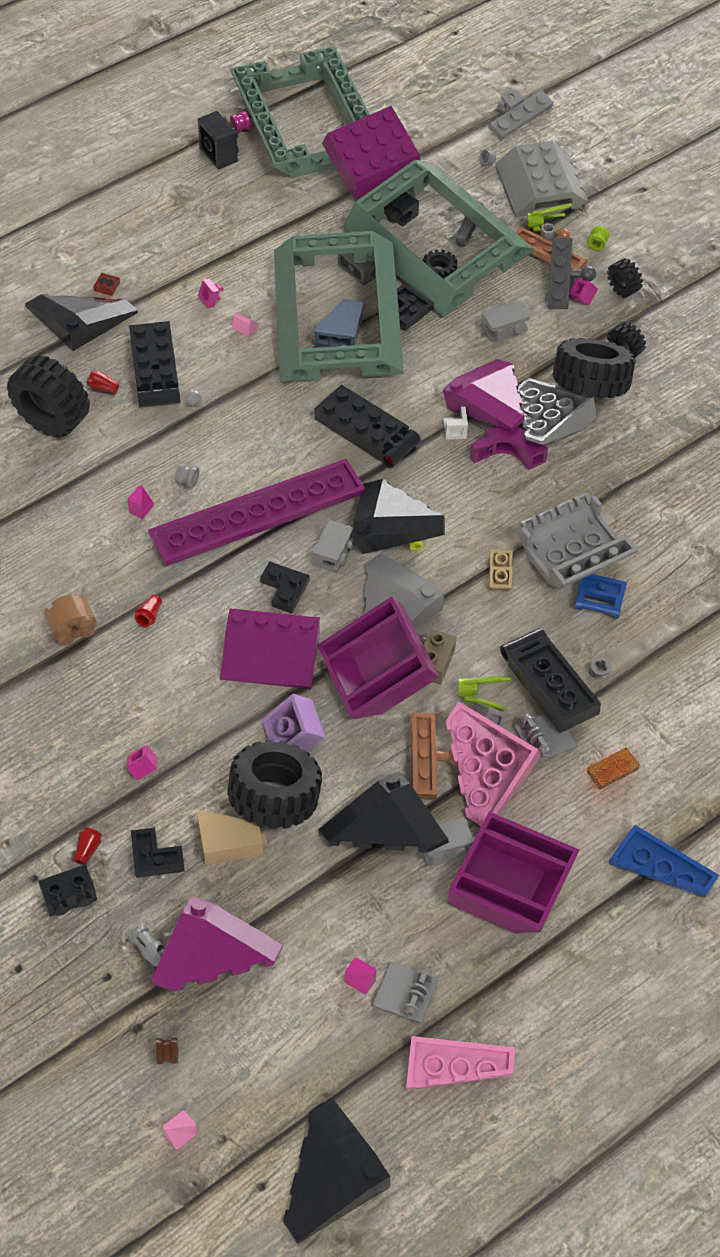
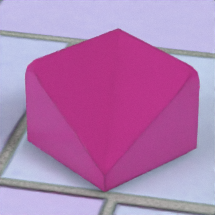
[569,279,598,305]
[128,485,154,519]
[127,745,157,780]
[345,957,376,994]

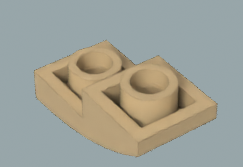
[489,549,513,590]

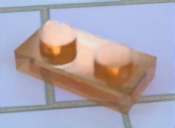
[587,747,640,790]

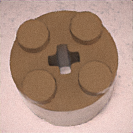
[44,594,97,646]

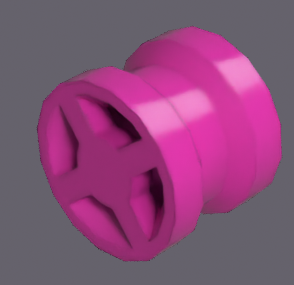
[230,111,251,133]

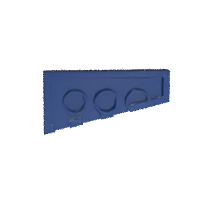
[608,825,719,897]

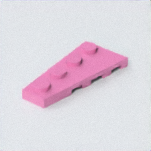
[406,1036,515,1090]

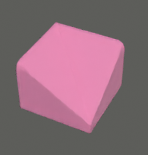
[163,1111,197,1150]

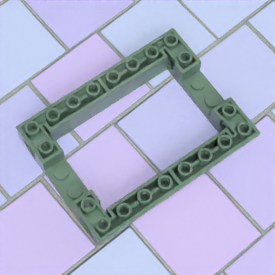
[230,46,370,178]
[343,160,534,317]
[274,231,404,382]

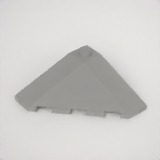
[516,378,597,445]
[363,554,444,629]

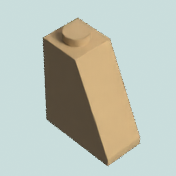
[197,810,267,865]

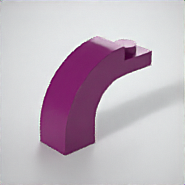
[470,427,548,470]

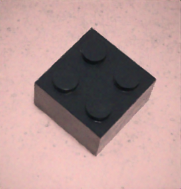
[197,111,239,170]

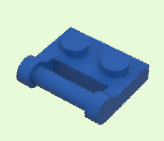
[575,574,627,619]

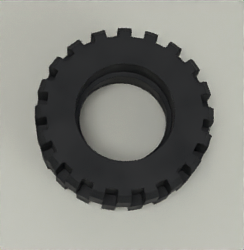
[552,338,636,398]
[7,355,90,437]
[227,740,322,829]

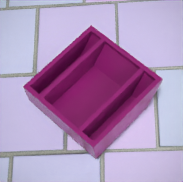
[322,105,421,202]
[317,596,439,719]
[447,811,580,933]

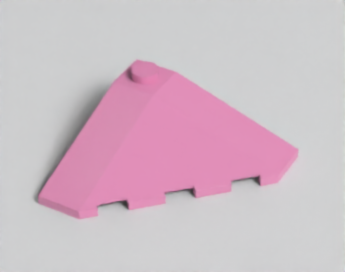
[446,701,541,827]

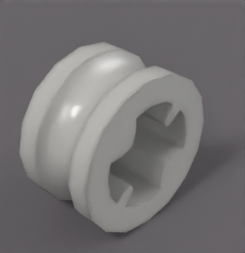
[590,657,611,679]

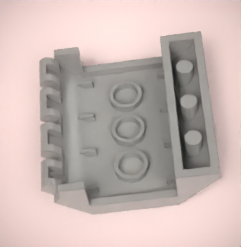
[496,141,589,218]
[518,492,638,587]

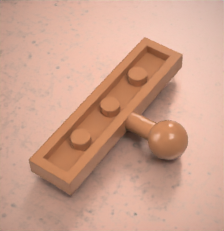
[515,227,587,269]
[411,713,458,799]

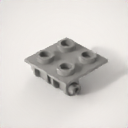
[514,714,577,763]
[373,962,438,1023]

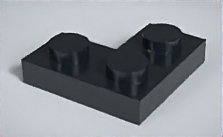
[397,283,434,330]
[260,561,310,613]
[131,827,185,878]

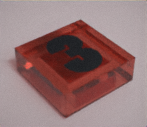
[93,273,120,296]

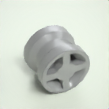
[175,462,200,488]

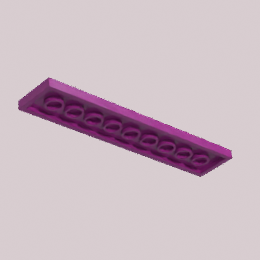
[148,458,365,567]

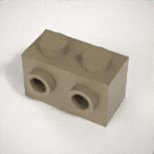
[422,629,456,685]

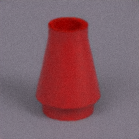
[87,370,119,395]
[134,595,162,627]
[73,827,102,865]

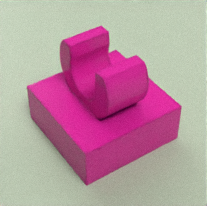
[198,279,224,308]

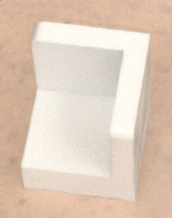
[444,407,468,440]

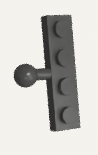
[548,238,596,309]

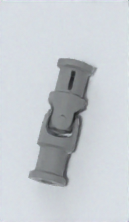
[129,926,192,996]

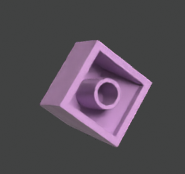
[262,694,326,751]

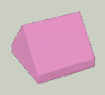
[232,313,259,337]

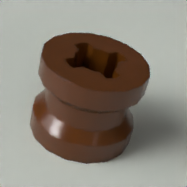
[156,1037,179,1064]

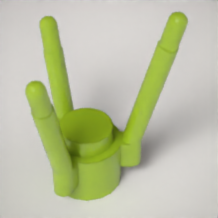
[527,203,572,235]
[459,676,512,711]

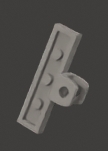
[488,89,554,141]

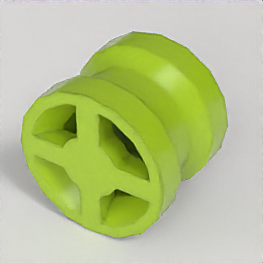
[587,226,610,251]

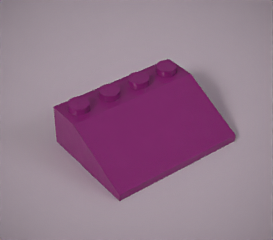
[220,608,320,689]

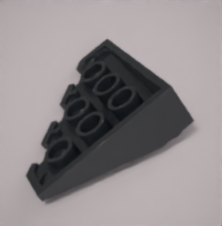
[25,294,138,351]
[353,479,445,554]
[318,771,449,853]
[283,1098,391,1244]

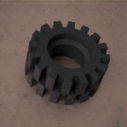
[422,249,457,279]
[607,258,643,298]
[607,321,646,358]

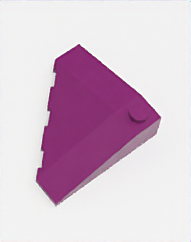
[443,359,525,431]
[151,896,283,992]

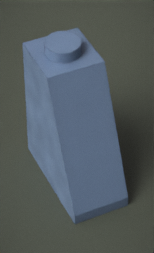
[315,299,363,347]

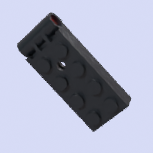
[129,321,181,408]
[314,384,421,468]
[500,628,601,733]

